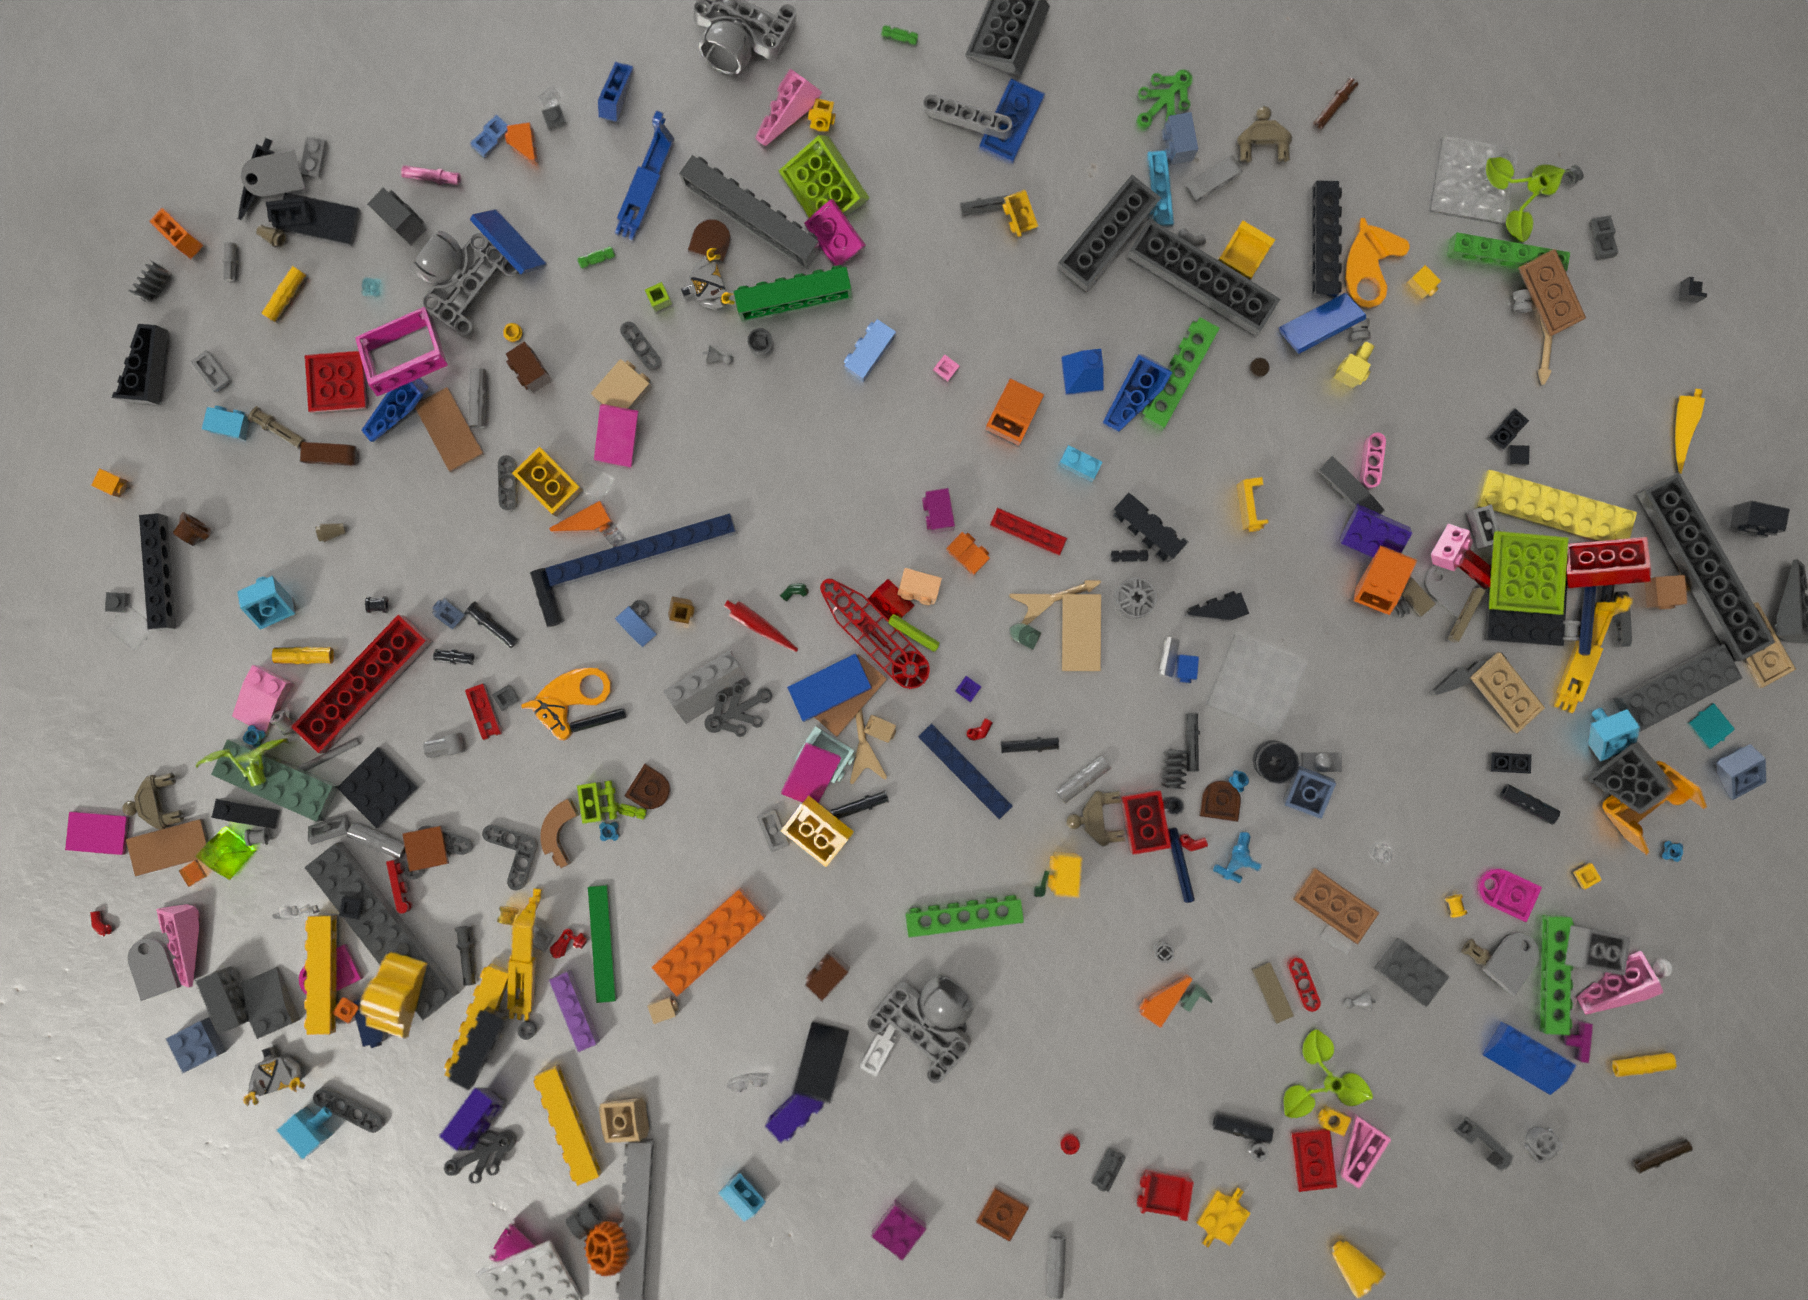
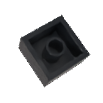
[1730,501,1790,538]

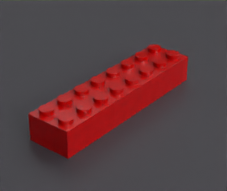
[291,614,432,753]

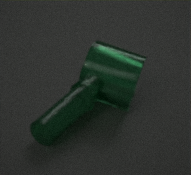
[1034,871,1049,897]

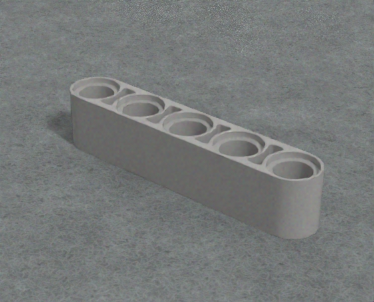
[923,94,1013,139]

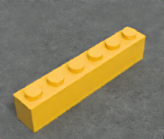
[304,915,337,1035]
[444,964,508,1077]
[534,1064,602,1186]

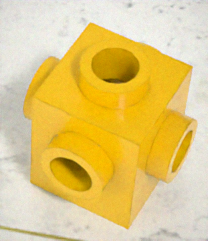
[808,98,836,132]

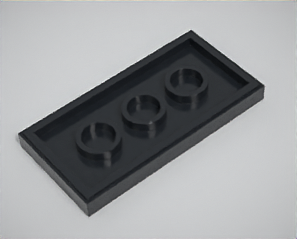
[277,192,360,246]
[792,1022,849,1103]

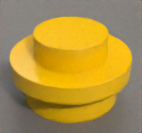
[503,323,523,342]

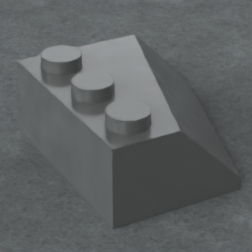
[1586,742,1678,814]

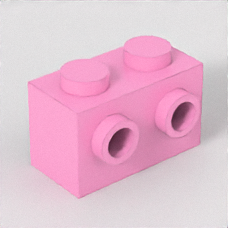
[1431,524,1473,571]

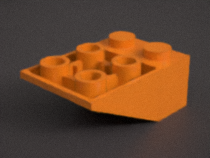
[985,378,1044,446]
[1354,545,1417,615]

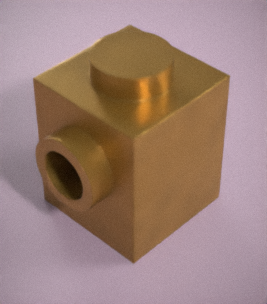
[668,596,695,624]

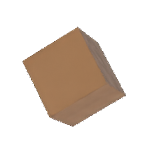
[1644,575,1687,610]

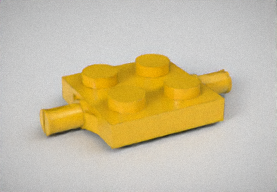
[1196,1187,1251,1248]

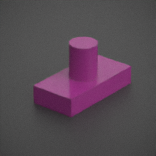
[1563,1020,1593,1063]

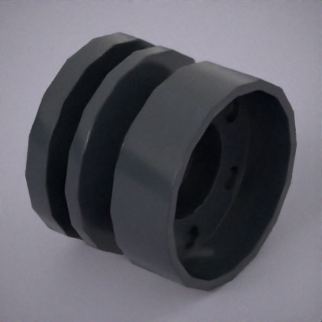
[1252,740,1299,784]

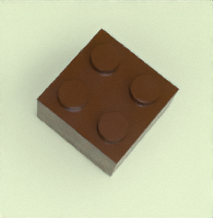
[506,341,553,393]
[805,952,850,1001]

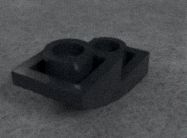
[1489,408,1529,450]
[1491,752,1532,774]

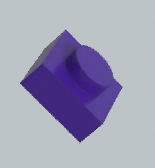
[955,676,981,702]

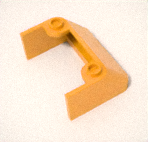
[1602,761,1707,855]

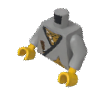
[681,248,735,310]
[243,1046,305,1106]

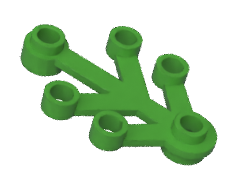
[1136,70,1193,130]

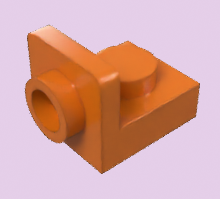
[332,997,359,1024]

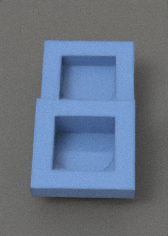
[470,115,508,158]
[615,606,657,647]

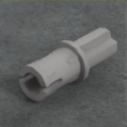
[222,242,238,281]

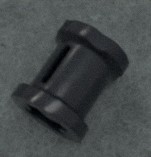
[365,596,389,613]

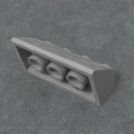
[663,650,751,724]

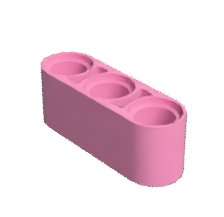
[1359,432,1386,490]

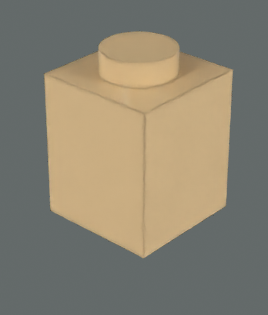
[863,714,896,743]
[648,995,679,1024]

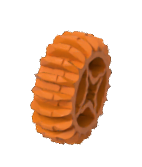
[584,1221,630,1277]

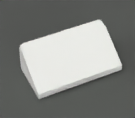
[1158,637,1180,677]

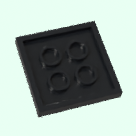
[337,747,420,829]

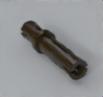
[1633,1139,1693,1174]

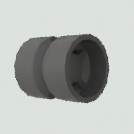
[747,328,774,358]
[566,1202,603,1240]

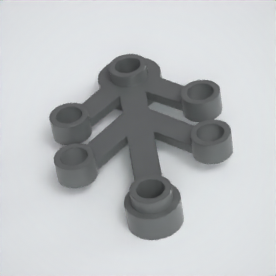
[704,682,772,737]
[444,1131,514,1184]

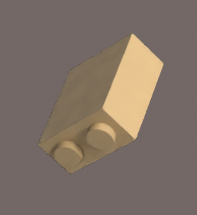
[590,359,652,410]

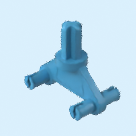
[1213,832,1261,883]

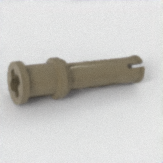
[248,406,305,449]
[1462,939,1491,966]

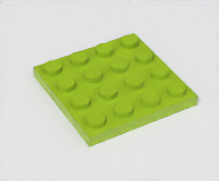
[1489,531,1568,615]

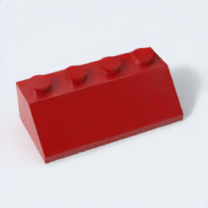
[1567,537,1651,588]

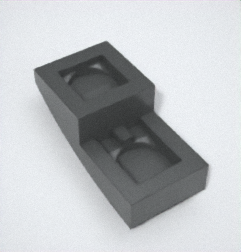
[1591,215,1619,259]

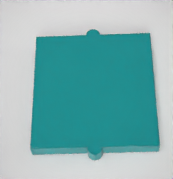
[1688,703,1735,749]

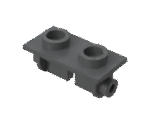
[1091,1148,1126,1192]

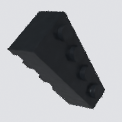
[111,324,168,405]
[1111,493,1188,563]

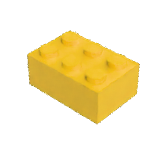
[512,446,584,517]
[781,796,854,867]
[1048,852,1082,897]

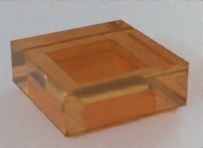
[179,860,207,887]

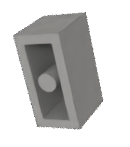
[1466,504,1500,549]

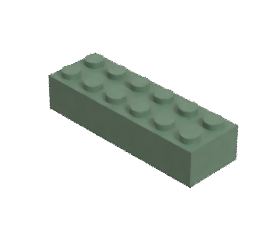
[211,739,339,822]

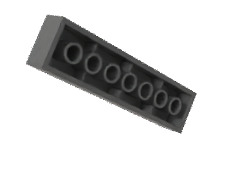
[679,155,820,270]
[1127,219,1281,336]

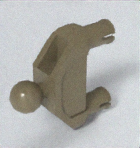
[1237,106,1292,163]
[122,773,184,830]
[1066,791,1125,847]

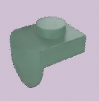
[1009,623,1041,650]
[1180,984,1213,1012]

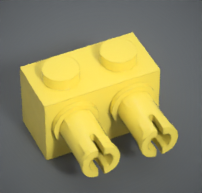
[1333,342,1374,388]

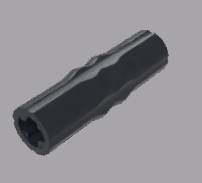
[530,568,563,627]
[1500,784,1560,825]
[1212,1113,1274,1144]

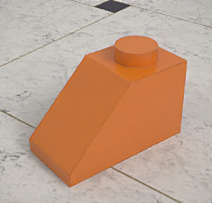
[505,122,538,166]

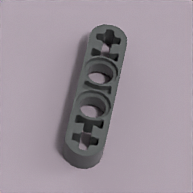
[313,1087,384,1133]

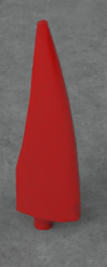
[724,600,798,652]

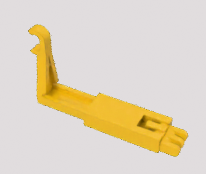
[1554,596,1632,713]
[507,888,542,1021]

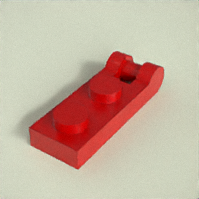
[465,683,502,740]
[386,859,413,914]

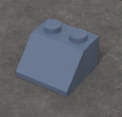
[1716,744,1766,800]

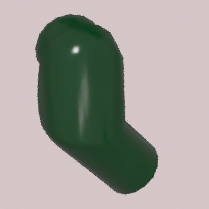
[780,583,809,602]

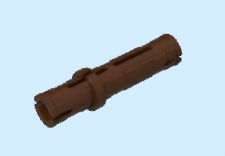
[1313,77,1359,130]

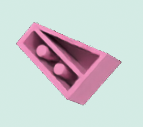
[1340,1114,1391,1189]

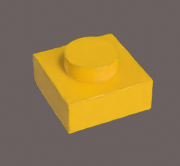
[1573,863,1602,890]

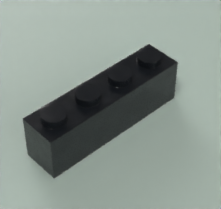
[448,1006,509,1091]

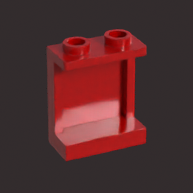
[1137,1170,1194,1221]

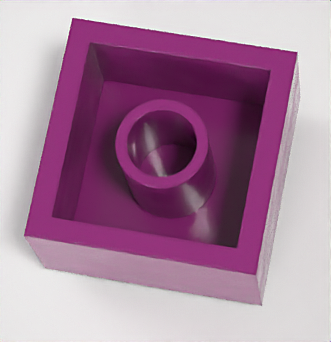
[922,488,955,534]
[871,1200,926,1261]

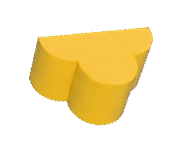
[361,952,427,1038]

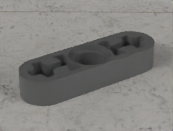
[620,321,661,370]
[498,455,518,511]
[1613,591,1632,647]

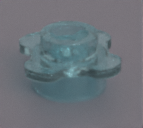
[361,277,381,297]

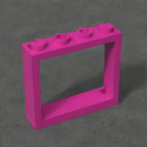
[355,307,448,397]

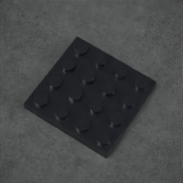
[1485,564,1568,646]

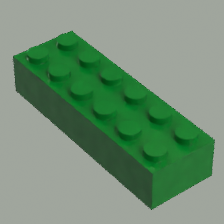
[733,265,853,322]

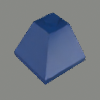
[1061,349,1104,395]

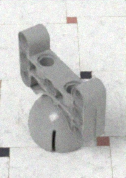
[694,0,796,74]
[411,230,518,336]
[867,975,974,1083]

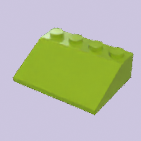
[778,135,870,218]

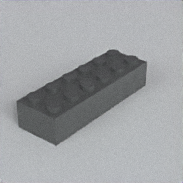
[1058,175,1162,292]
[1614,644,1743,732]

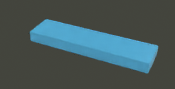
[1147,150,1174,227]

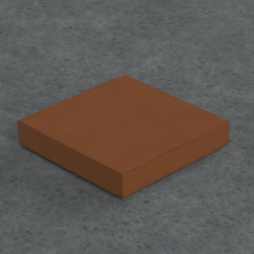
[402,826,449,872]
[976,1187,1029,1242]

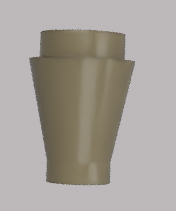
[256,225,287,247]
[315,523,346,542]

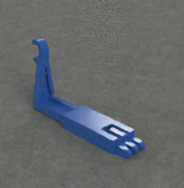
[615,110,675,241]

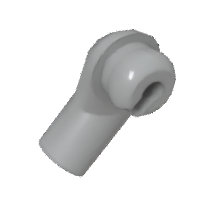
[1178,228,1206,246]

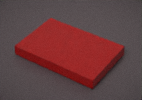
[1290,1128,1338,1192]

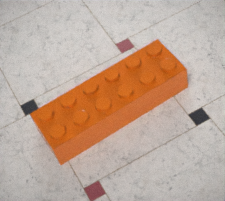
[651,888,766,996]

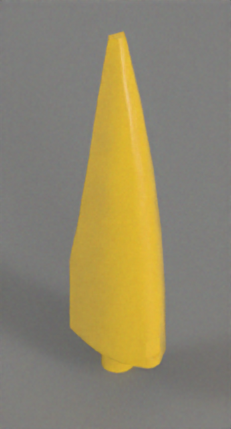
[1675,389,1705,474]

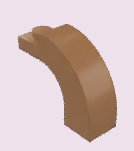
[540,798,580,868]

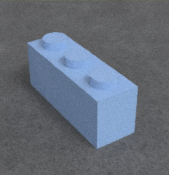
[844,319,896,382]

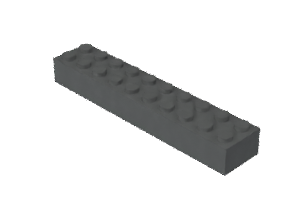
[1636,473,1776,662]
[304,842,459,1020]

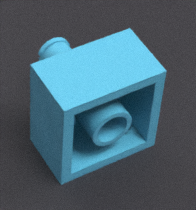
[237,576,295,630]
[1588,708,1640,761]
[276,1106,332,1160]

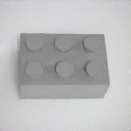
[1565,926,1630,976]

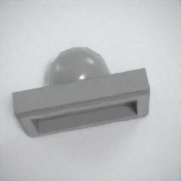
[1302,753,1342,772]

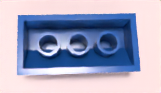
[1482,1021,1576,1095]

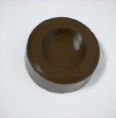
[1249,358,1269,378]

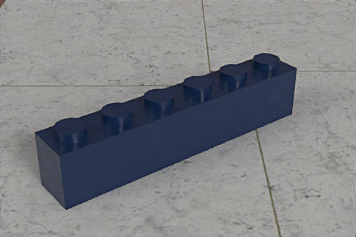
[918,723,1013,820]

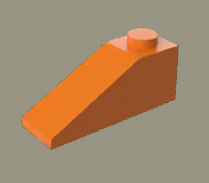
[149,208,204,259]
[549,501,613,533]
[1139,974,1193,1028]

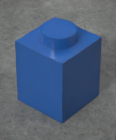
[1175,655,1199,683]

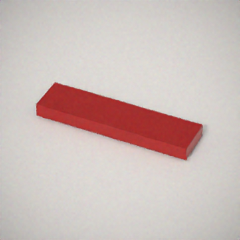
[990,508,1067,556]

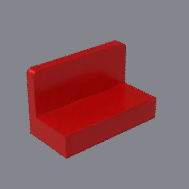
[1457,549,1491,589]
[868,579,915,620]

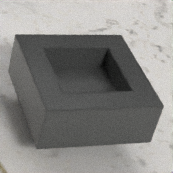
[542,104,567,131]
[105,592,128,613]
[492,685,519,711]

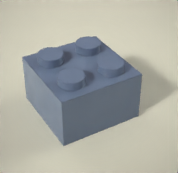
[1161,112,1198,165]
[1283,766,1336,819]
[166,1017,226,1073]

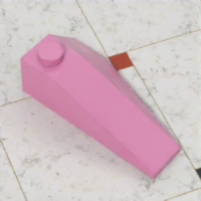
[755,69,822,146]
[156,904,200,988]
[1576,951,1664,1015]

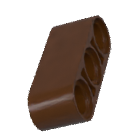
[300,442,357,466]

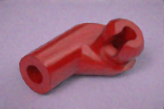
[967,719,993,741]
[1180,834,1208,852]
[90,911,112,936]

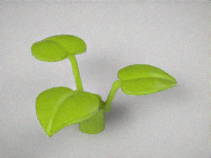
[1486,157,1565,242]
[196,738,289,786]
[1284,1029,1373,1118]

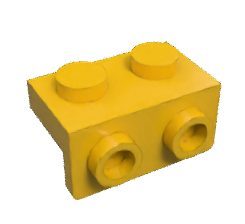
[1002,189,1038,237]

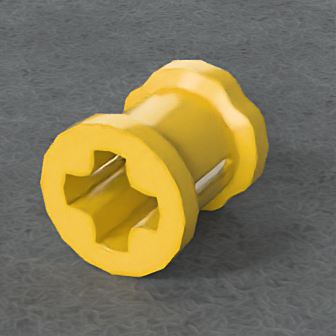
[1445,894,1468,918]

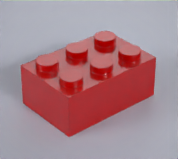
[1120,790,1171,855]

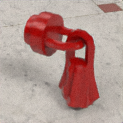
[550,929,588,959]

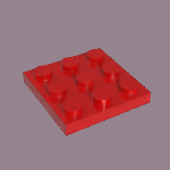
[305,351,367,413]

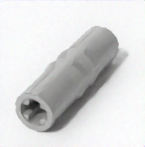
[468,368,487,428]
[1056,756,1111,803]
[347,822,406,860]
[1047,1235,1066,1299]

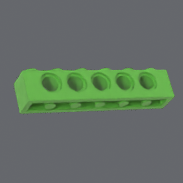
[1447,232,1570,272]
[1142,317,1220,431]
[905,895,1024,938]
[1540,915,1574,1035]

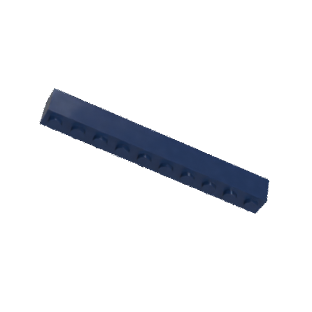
[545,513,737,588]

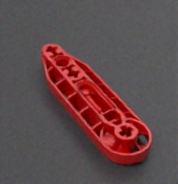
[820,578,930,689]

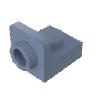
[432,598,465,630]

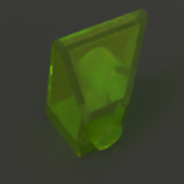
[195,826,256,880]

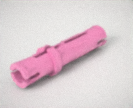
[401,165,461,185]

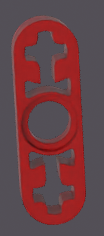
[1287,957,1321,1012]

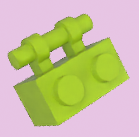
[577,780,618,824]

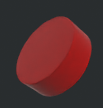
[1060,1134,1080,1155]

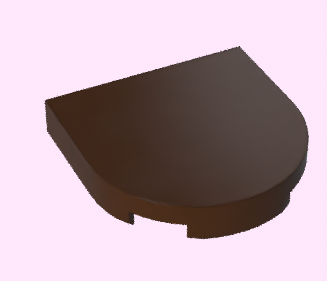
[688,219,731,263]
[624,763,670,809]
[1199,781,1241,822]

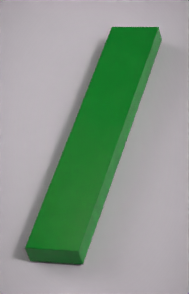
[588,885,616,1003]

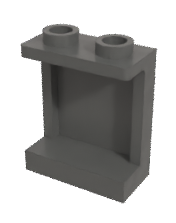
[1454,1117,1514,1171]

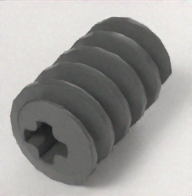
[129,259,170,302]
[1161,749,1188,789]

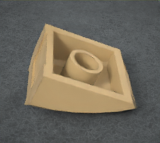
[599,1098,650,1143]

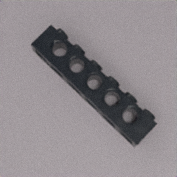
[1312,181,1342,299]
[139,513,176,631]

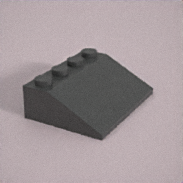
[965,0,1050,75]

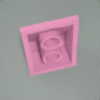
[232,665,294,734]

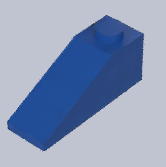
[598,62,633,122]

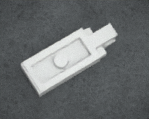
[859,1024,896,1077]

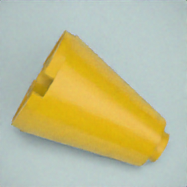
[1332,1240,1386,1298]

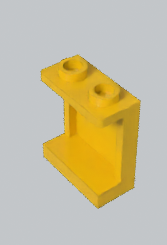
[1218,220,1275,280]
[1236,477,1269,532]

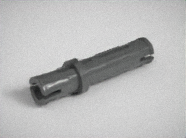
[960,195,1009,215]
[1185,713,1200,771]

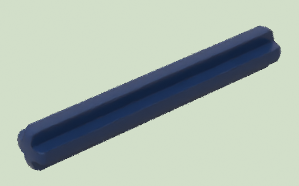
[1578,586,1597,656]
[1168,827,1195,903]

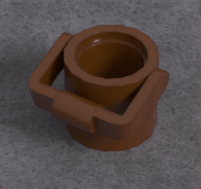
[173,512,211,546]

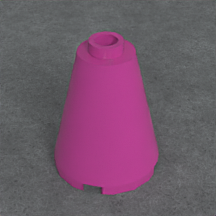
[489,1224,536,1262]

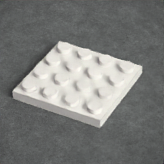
[477,1241,582,1300]

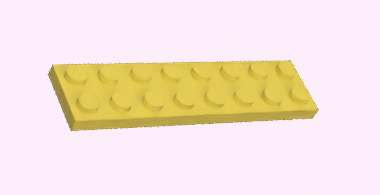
[1477,470,1637,541]

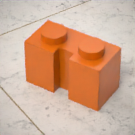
[946,532,990,576]

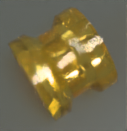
[497,906,519,925]

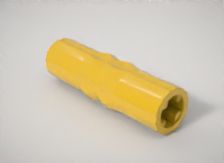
[261,266,307,323]
[272,646,334,664]
[1612,1053,1677,1077]

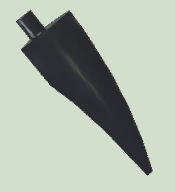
[238,138,275,220]

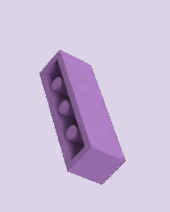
[549,970,600,1052]

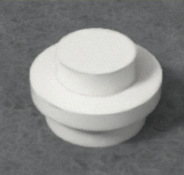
[1653,959,1672,978]

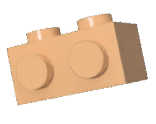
[897,568,942,605]

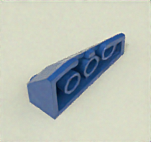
[1103,354,1173,432]
[361,378,429,442]

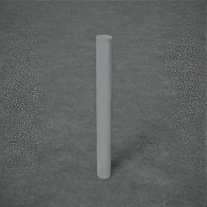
[297,738,360,771]

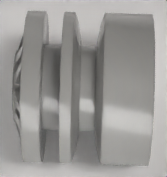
[1113,577,1157,619]

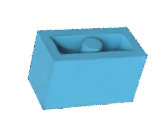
[202,405,250,440]
[1058,445,1103,482]
[718,1173,766,1222]

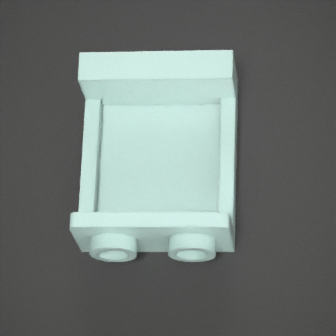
[795,726,856,783]

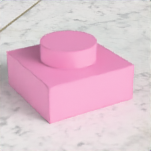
[933,355,960,382]

